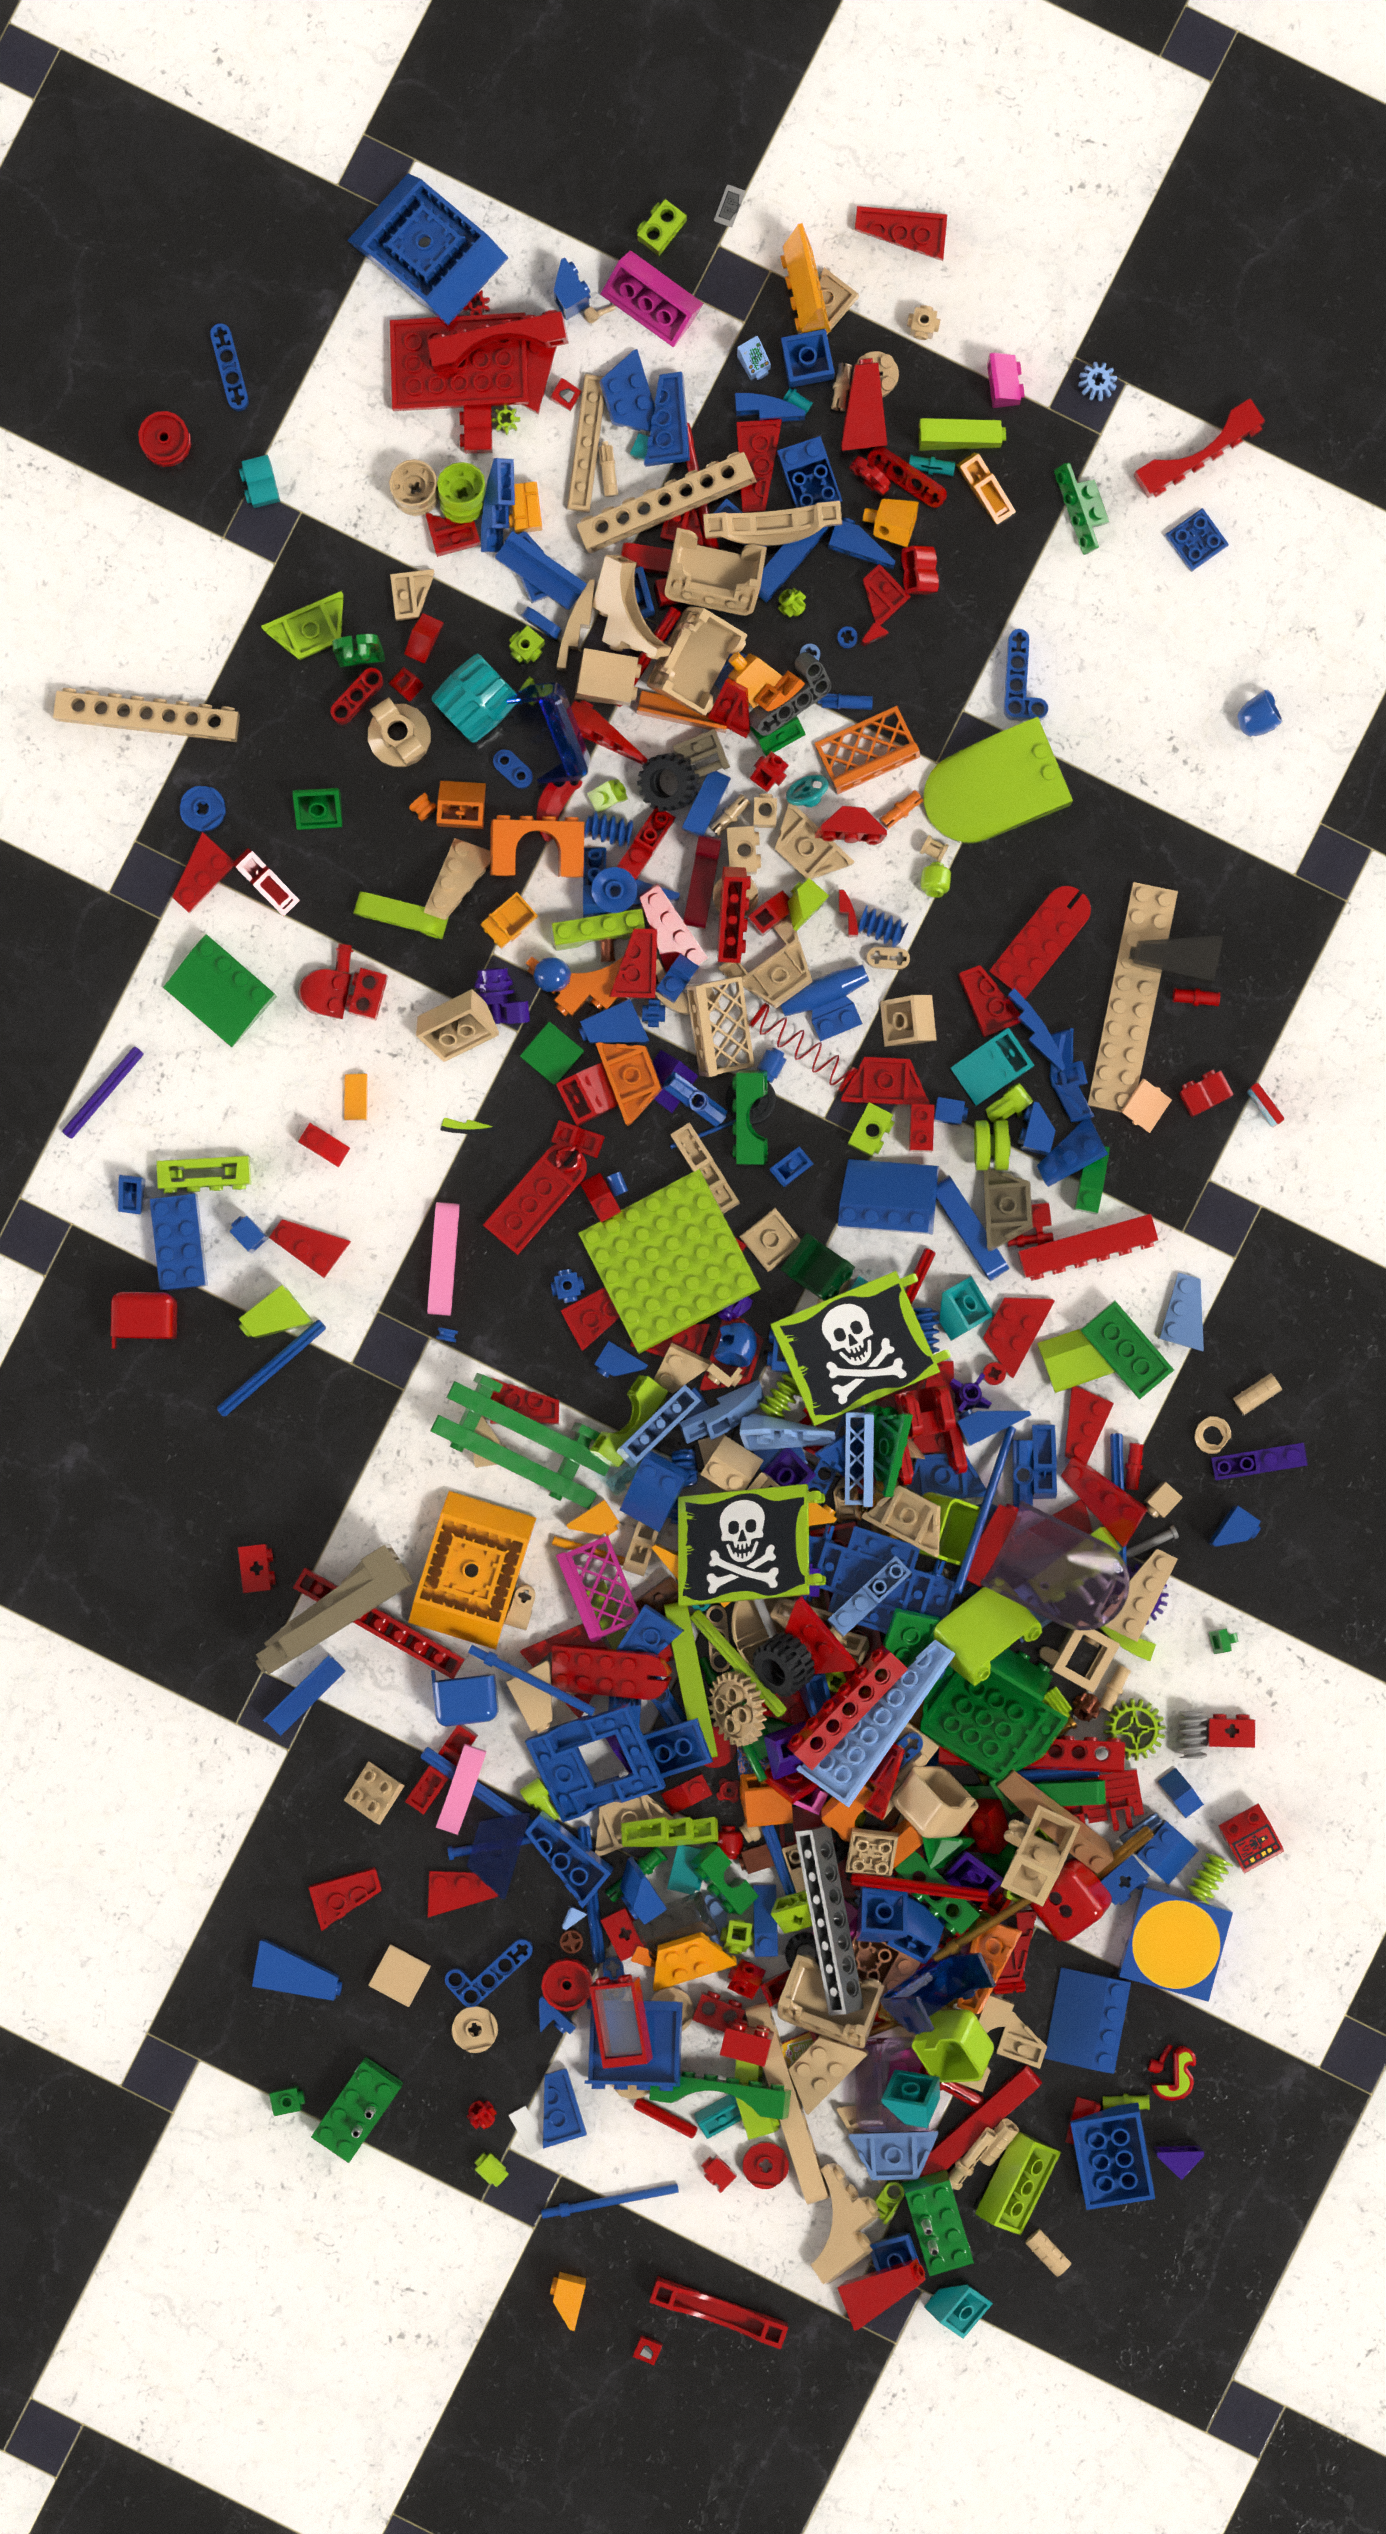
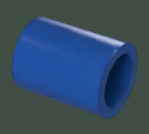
[606,1172,628,1197]

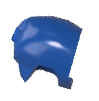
[1237,690,1283,737]
[714,1322,757,1367]

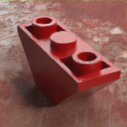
[815,806,887,845]

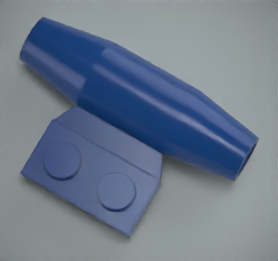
[780,964,869,1042]

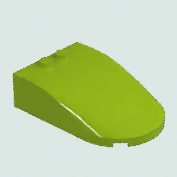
[923,717,1073,844]

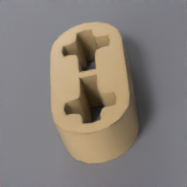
[866,947,910,970]

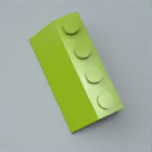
[975,2132,1061,2235]

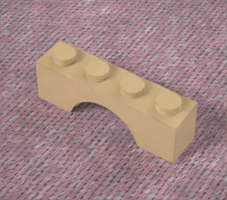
[957,1995,1014,2092]

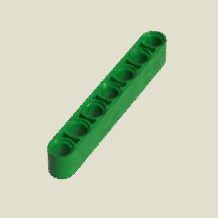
[961,1779,1106,1808]

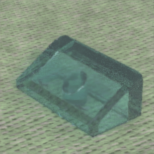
[606,1457,644,1495]

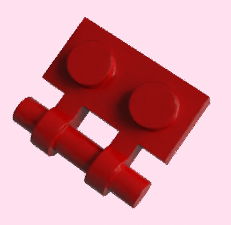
[1007,1203,1054,1248]

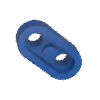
[493,750,533,789]

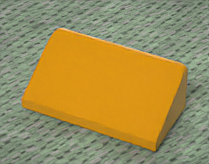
[344,1074,368,1121]

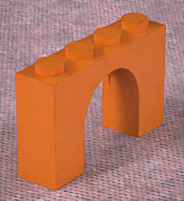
[490,815,584,878]
[821,1781,923,1869]

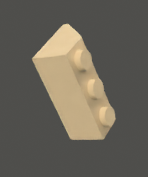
[416,989,499,1062]

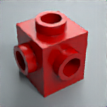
[750,751,789,792]
[727,1959,766,2000]

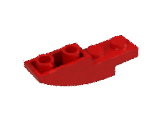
[617,808,676,881]

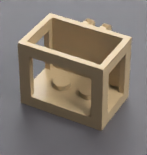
[1038,1620,1121,1693]
[1001,1805,1080,1906]

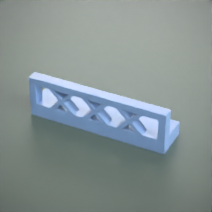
[845,1412,874,1507]

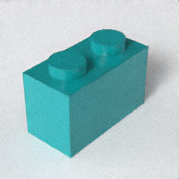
[667,1845,703,1896]

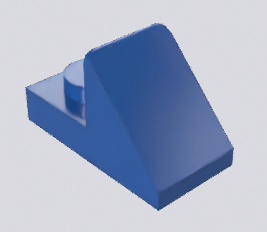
[656,954,699,1003]
[769,1146,813,1187]
[539,1994,577,2034]

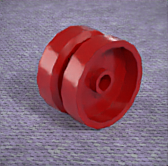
[138,411,191,467]
[541,1958,593,2012]

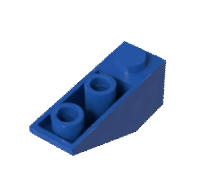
[583,848,606,918]

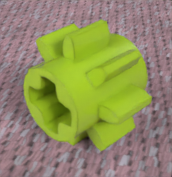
[492,405,521,435]
[778,588,806,617]

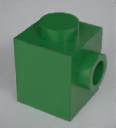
[269,2085,305,2116]

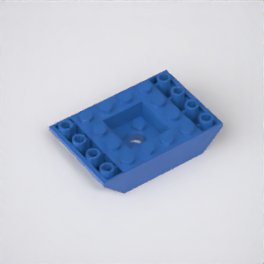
[348,173,508,325]

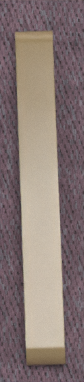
[745,2002,830,2205]

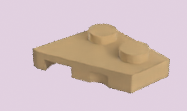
[390,569,435,621]
[996,2012,1047,2069]

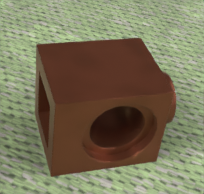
[738,1843,774,1874]

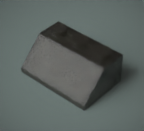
[632,1891,719,1951]

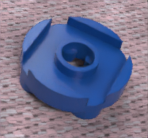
[180,786,226,832]

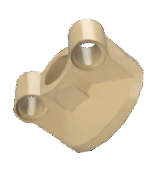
[368,697,431,767]

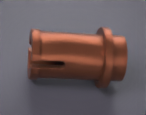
[598,939,616,962]

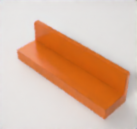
[637,691,727,734]

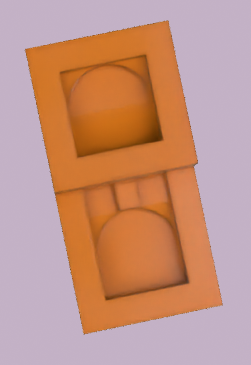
[754,671,805,712]

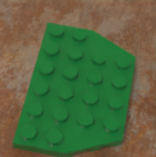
[920,1665,1068,1781]

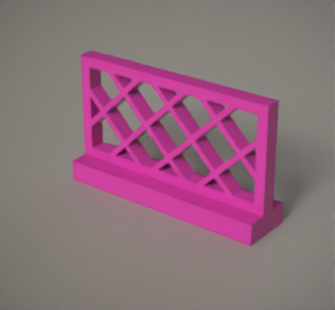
[556,1535,639,1643]

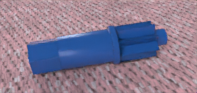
[817,693,873,710]

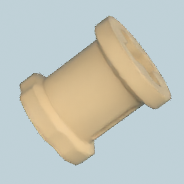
[920,835,949,862]

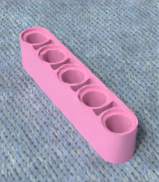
[427,1202,459,1316]

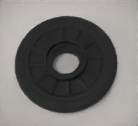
[726,1081,776,1125]

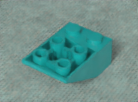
[950,1028,1034,1106]

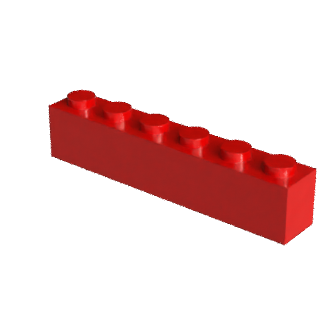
[1017,1214,1159,1281]

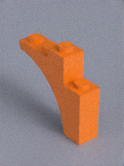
[526,955,624,1017]

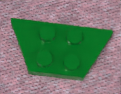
[873,1414,913,1497]

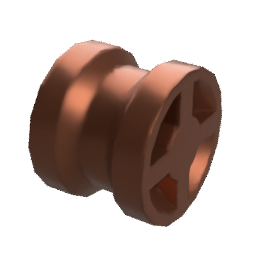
[560,1929,583,1954]

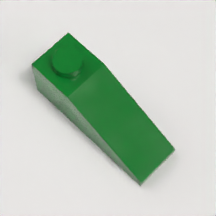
[1074,1146,1110,1214]

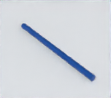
[670,1119,736,1149]

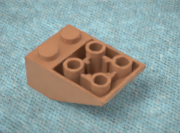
[852,1936,921,2003]

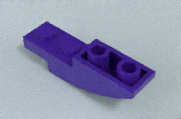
[1212,1443,1308,1480]

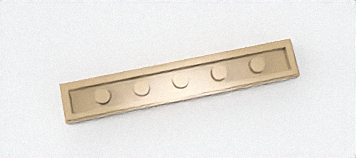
[567,374,605,513]

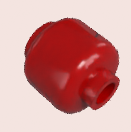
[713,1825,743,1859]

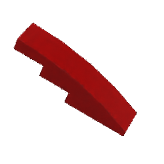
[405,1725,478,1815]

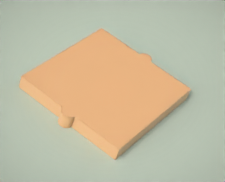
[1121,1079,1172,1133]

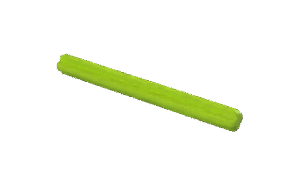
[690,1610,787,1717]

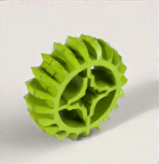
[1103,1698,1166,1761]

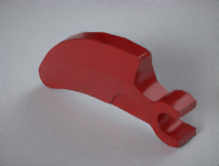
[536,773,583,842]

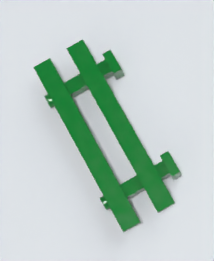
[430,1373,610,1510]

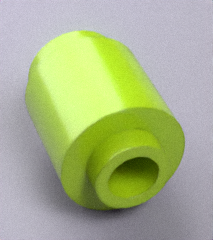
[474,2153,509,2187]

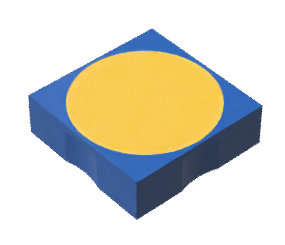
[1117,1886,1233,2002]

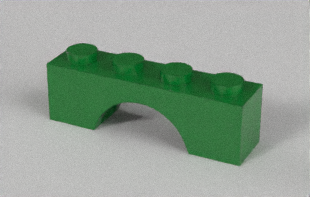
[733,1070,768,1165]

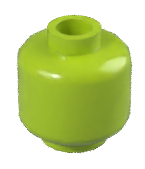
[920,862,951,898]

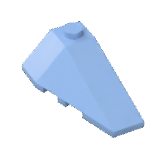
[740,1414,837,1451]

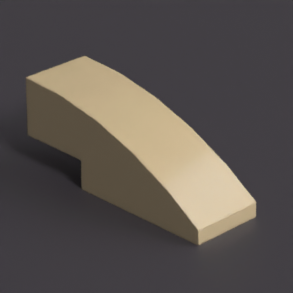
[622,1521,659,1577]

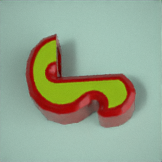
[1150,2046,1196,2101]

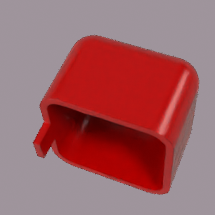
[110,1292,177,1349]
[1030,1857,1112,1941]

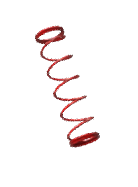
[749,1003,857,1092]

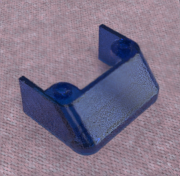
[506,682,590,784]
[879,1953,996,2034]

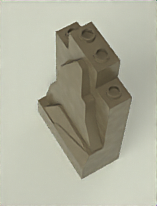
[255,1544,414,1674]

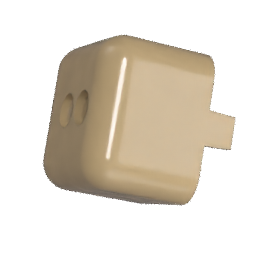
[893,1766,978,1838]

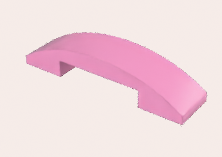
[436,1744,486,1835]

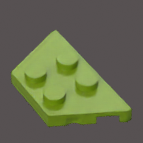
[261,591,344,660]

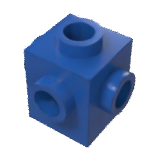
[551,1269,585,1303]

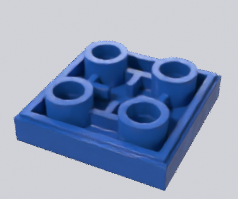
[1165,508,1229,572]

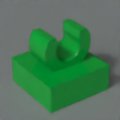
[1209,1628,1239,1654]

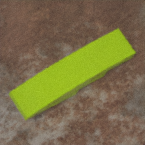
[621,1817,718,1847]

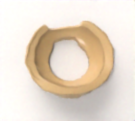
[1195,1417,1231,1454]

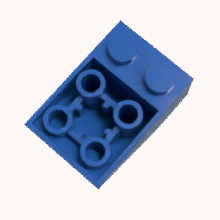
[776,436,842,508]

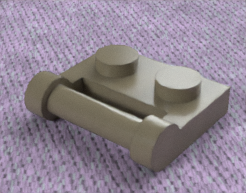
[673,729,730,777]

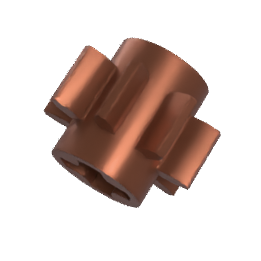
[1072,1693,1101,1722]

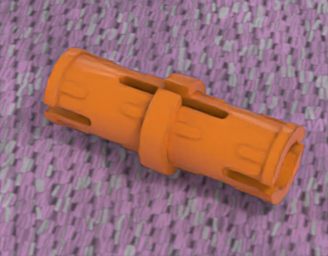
[879,790,923,830]

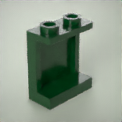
[780,1233,855,1301]

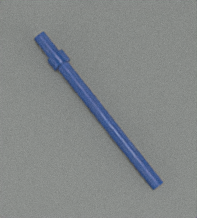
[468,1645,596,1716]
[541,2184,679,2219]

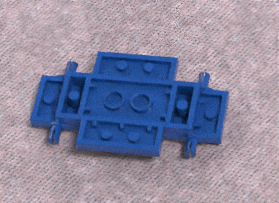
[803,1524,956,1634]

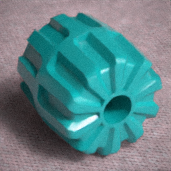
[431,654,520,743]

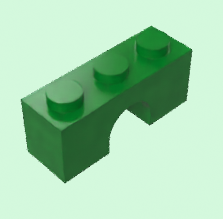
[690,1844,759,1915]

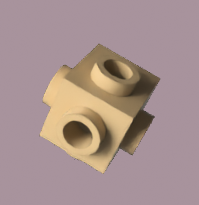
[907,305,941,340]

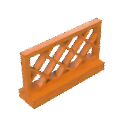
[814,706,920,795]

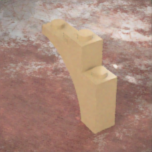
[592,555,671,659]
[811,2163,881,2284]

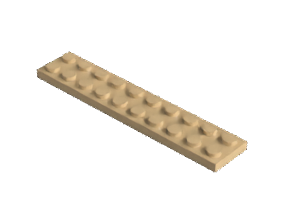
[1087,882,1178,1113]

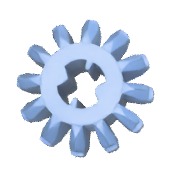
[1078,362,1117,401]

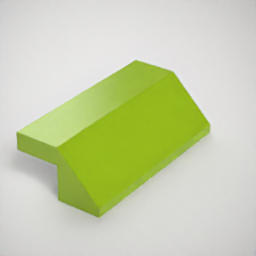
[1037,1328,1115,1393]

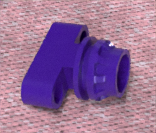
[475,968,530,1024]

